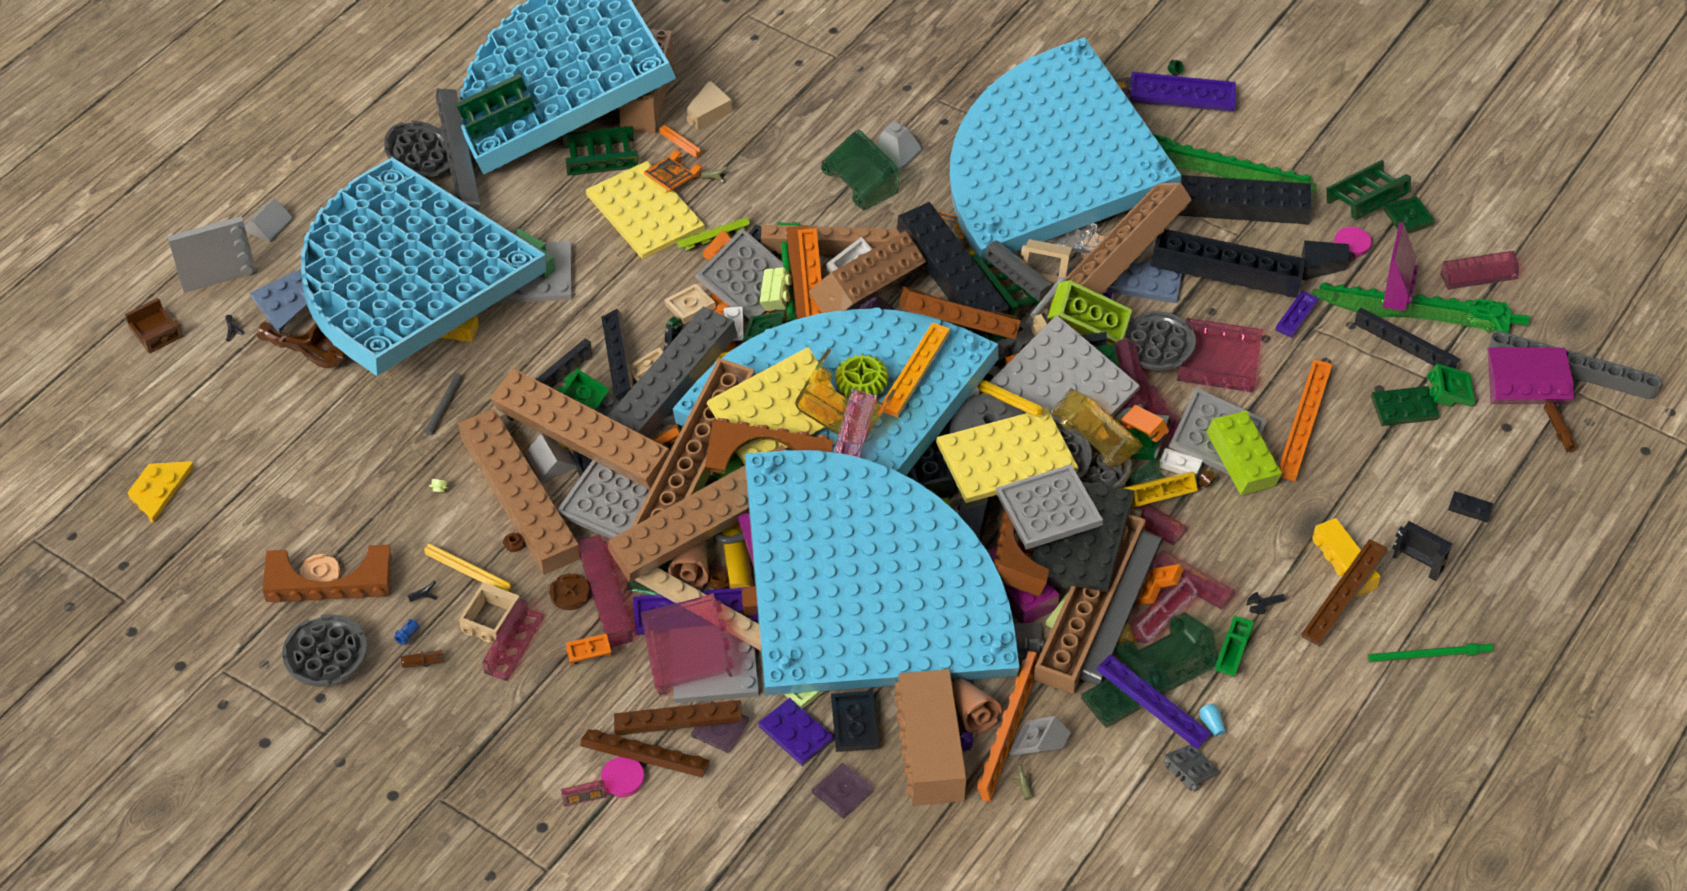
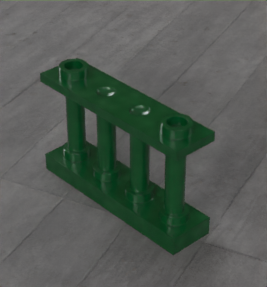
[455,73,537,140]
[562,126,638,176]
[1326,160,1411,220]
[971,246,1041,316]

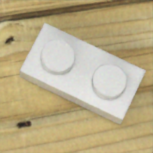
[724,307,744,341]
[1158,448,1203,479]

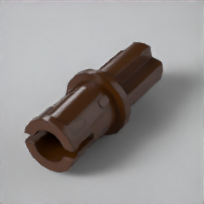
[401,649,444,668]

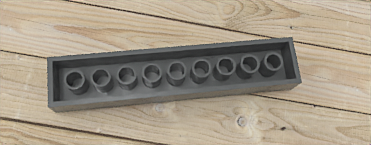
[607,306,737,438]

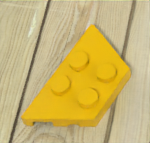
[127,461,194,523]

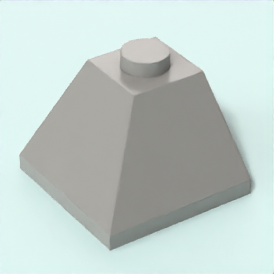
[872,121,922,171]
[1008,716,1071,756]

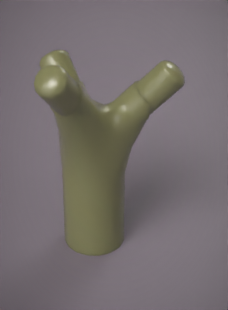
[701,166,728,184]
[1011,764,1033,800]

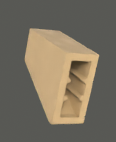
[687,81,732,130]

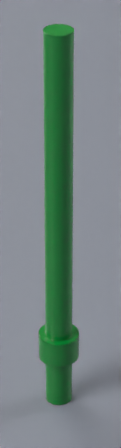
[781,241,797,323]
[1368,643,1493,662]

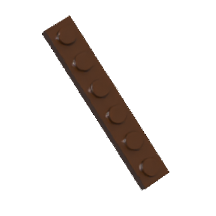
[1301,539,1388,647]
[614,700,743,735]
[580,729,710,778]

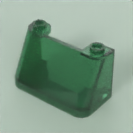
[821,130,899,211]
[1116,612,1218,695]

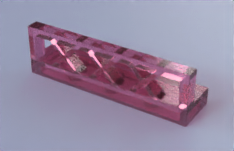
[833,388,877,458]
[482,598,544,681]

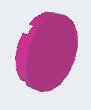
[1334,227,1371,257]
[601,757,644,798]

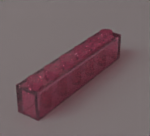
[577,535,635,648]

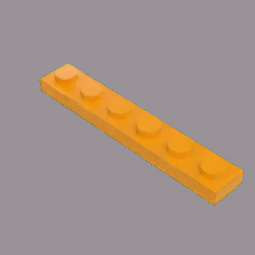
[880,322,950,418]

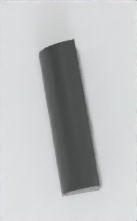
[985,240,1053,301]

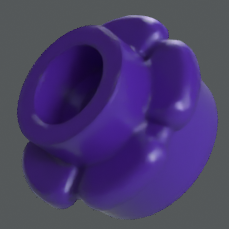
[959,730,973,751]

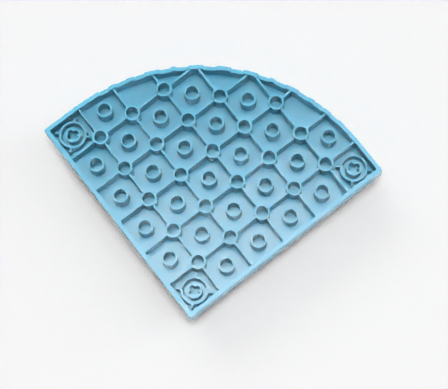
[459,0,676,175]
[950,37,1181,261]
[301,157,546,376]
[673,308,999,476]
[745,450,1019,695]

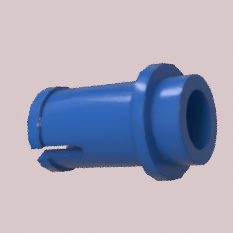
[394,619,420,645]

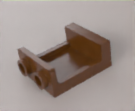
[125,298,183,354]

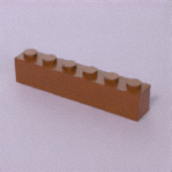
[786,225,809,319]

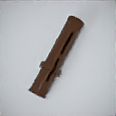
[1543,402,1578,453]

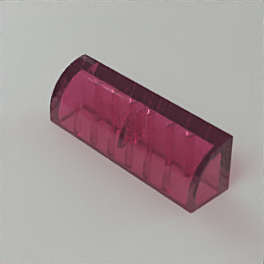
[1440,250,1519,290]
[1113,337,1150,410]
[1137,504,1188,546]
[1153,550,1235,610]
[1124,576,1199,643]

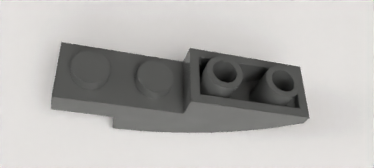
[997,313,1046,361]

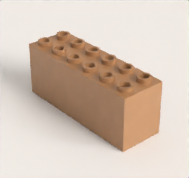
[619,29,674,133]
[809,231,926,313]
[894,669,966,806]

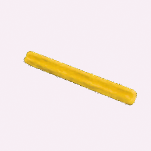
[977,379,1043,417]
[424,544,512,592]

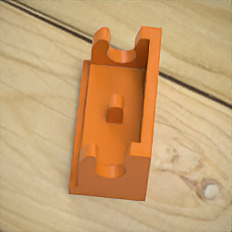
[1121,405,1169,442]
[566,633,611,666]

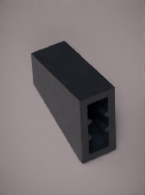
[1302,240,1352,280]

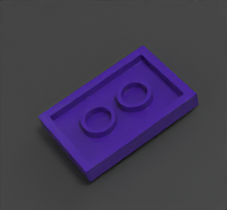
[758,698,833,766]

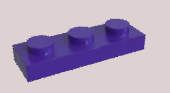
[1275,291,1319,338]

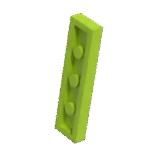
[676,217,750,250]

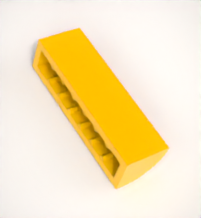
[1123,471,1198,507]
[721,526,754,589]

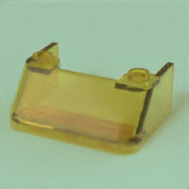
[795,349,896,445]
[1051,388,1143,468]

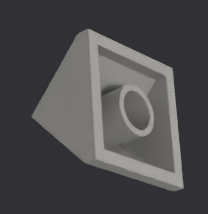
[244,198,293,243]
[525,434,576,483]

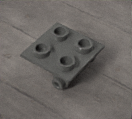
[1013,623,1044,659]
[1164,744,1221,792]

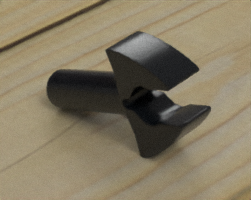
[1246,592,1285,615]

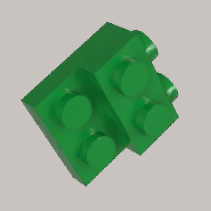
[1427,364,1476,407]
[557,368,610,411]

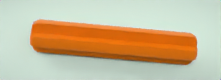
[660,125,701,158]

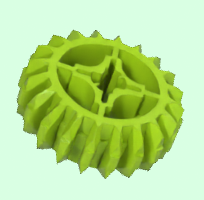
[835,353,889,402]

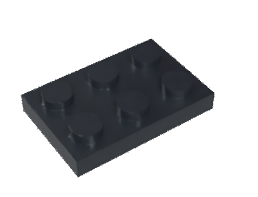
[831,691,879,752]

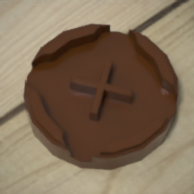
[549,573,591,610]

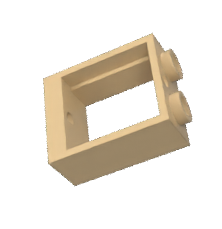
[1021,239,1072,285]
[459,582,521,645]

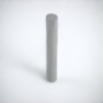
[1030,277,1066,319]

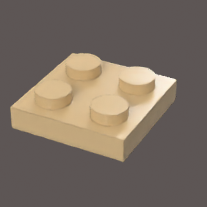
[664,284,716,324]

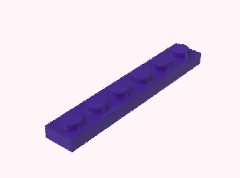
[1097,654,1211,749]

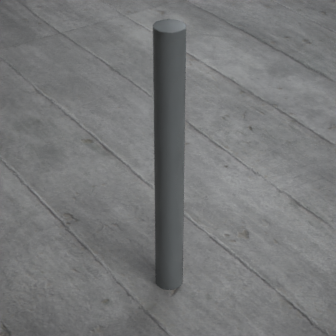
[425,374,462,435]

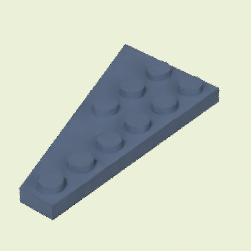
[1068,262,1182,303]
[250,269,308,334]

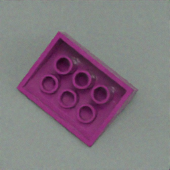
[1383,222,1419,311]
[1487,347,1574,404]

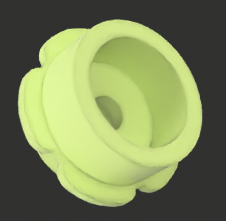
[429,479,449,492]

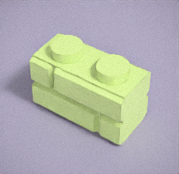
[760,268,792,311]

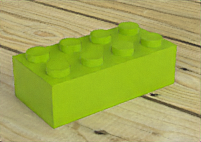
[1047,280,1132,346]
[1206,410,1282,495]

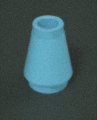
[1199,703,1226,737]

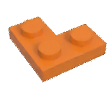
[1136,564,1184,606]

